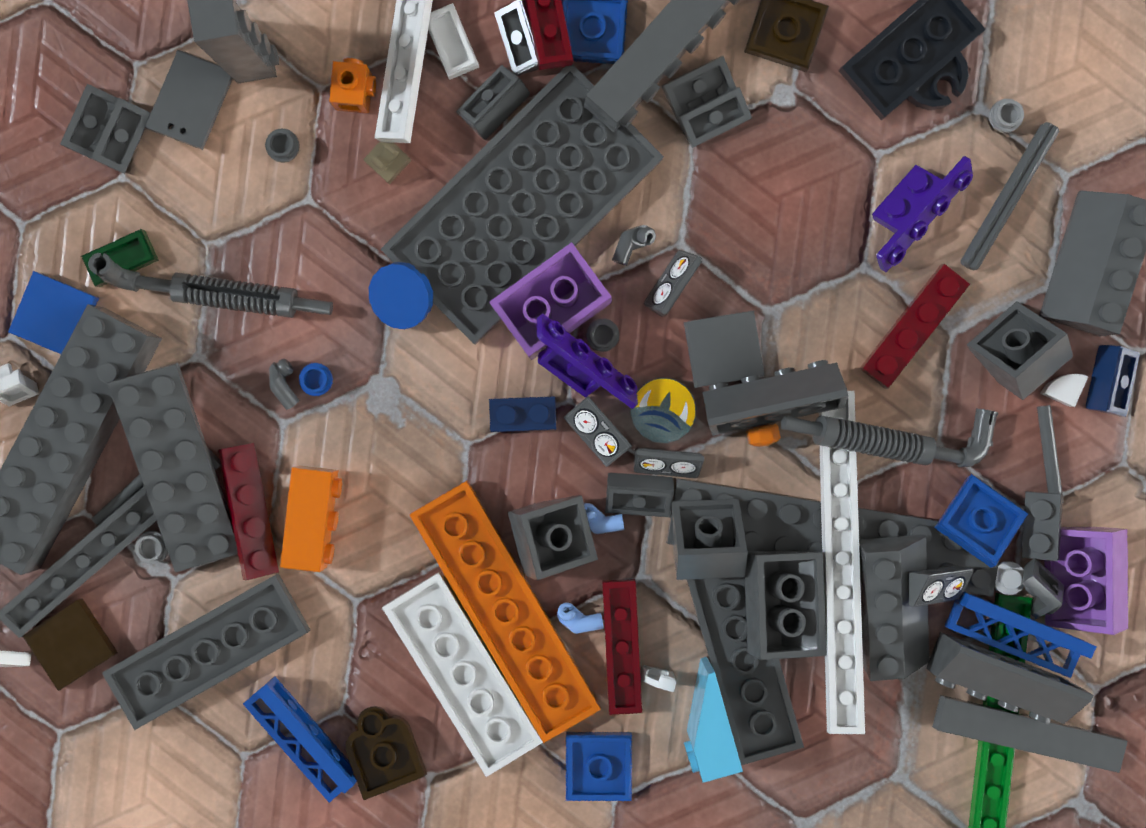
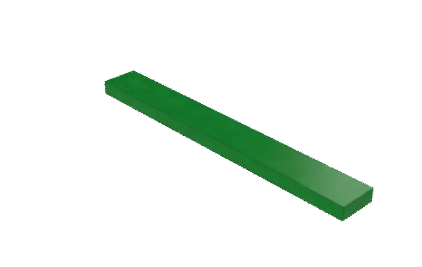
[968,593,1032,828]

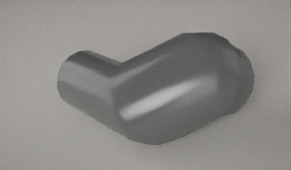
[612,225,656,266]
[269,359,300,410]

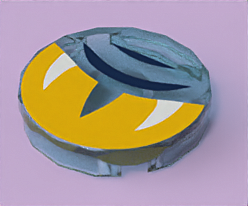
[630,377,697,443]

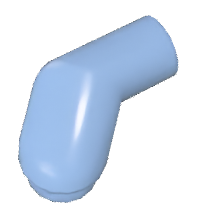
[584,503,625,534]
[557,602,604,634]

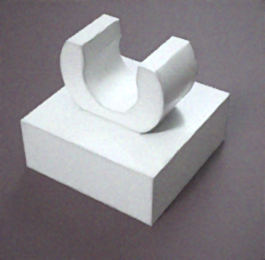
[0,363,39,406]

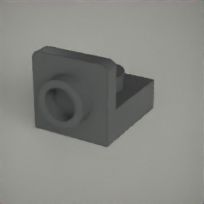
[1022,558,1064,619]

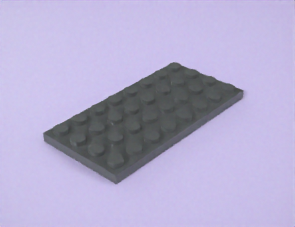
[381,64,664,345]

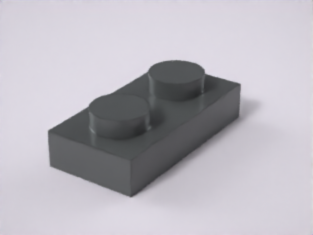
[1022,491,1063,561]

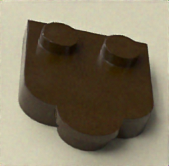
[345,706,427,801]

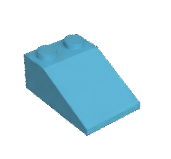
[684,657,743,783]

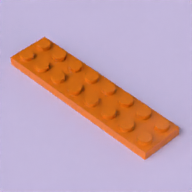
[409,480,601,743]

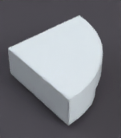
[1040,374,1088,407]
[0,651,31,667]
[640,665,676,692]

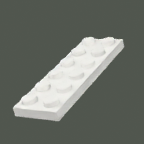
[382,572,543,777]

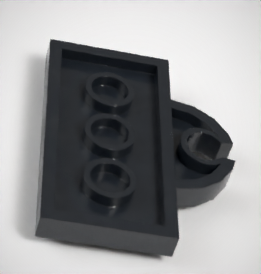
[838,0,986,121]

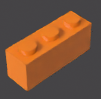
[280,466,342,572]

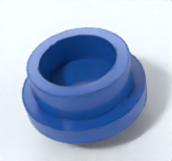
[299,363,333,396]

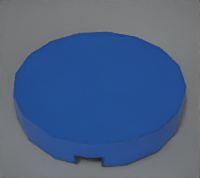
[369,262,433,330]

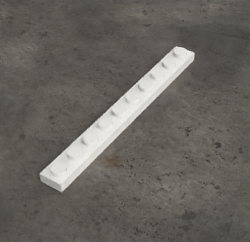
[819,391,865,734]

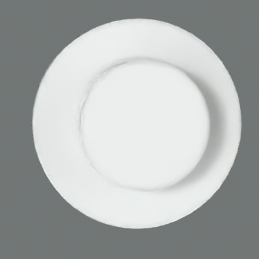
[995,561,1024,595]

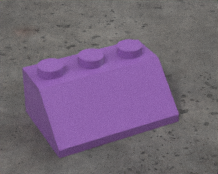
[489,242,612,361]
[1044,527,1128,635]

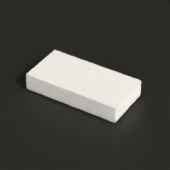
[428,3,479,80]

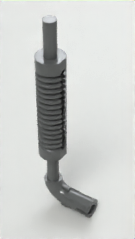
[88,253,333,318]
[781,408,998,467]

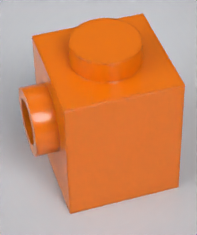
[329,58,377,113]

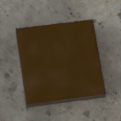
[744,0,829,72]
[22,598,118,691]

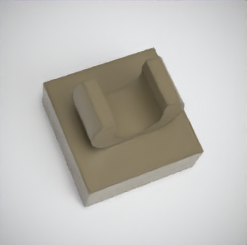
[363,142,412,185]

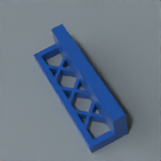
[945,592,1097,678]
[243,676,357,803]

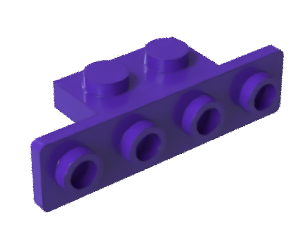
[872,156,973,272]
[537,314,638,409]

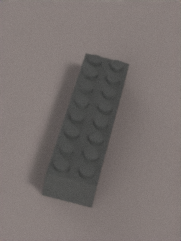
[0,304,162,575]

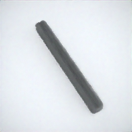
[961,122,1059,271]

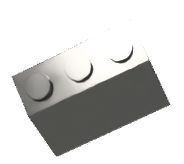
[745,551,827,660]

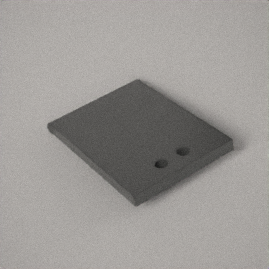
[145,50,233,150]

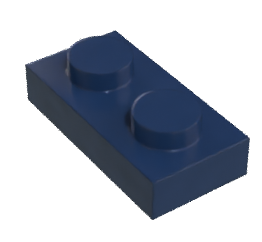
[489,396,556,432]

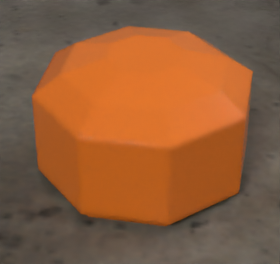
[746,423,781,447]

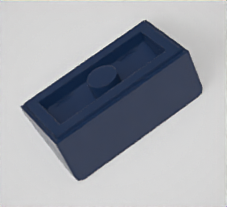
[1086,345,1140,417]

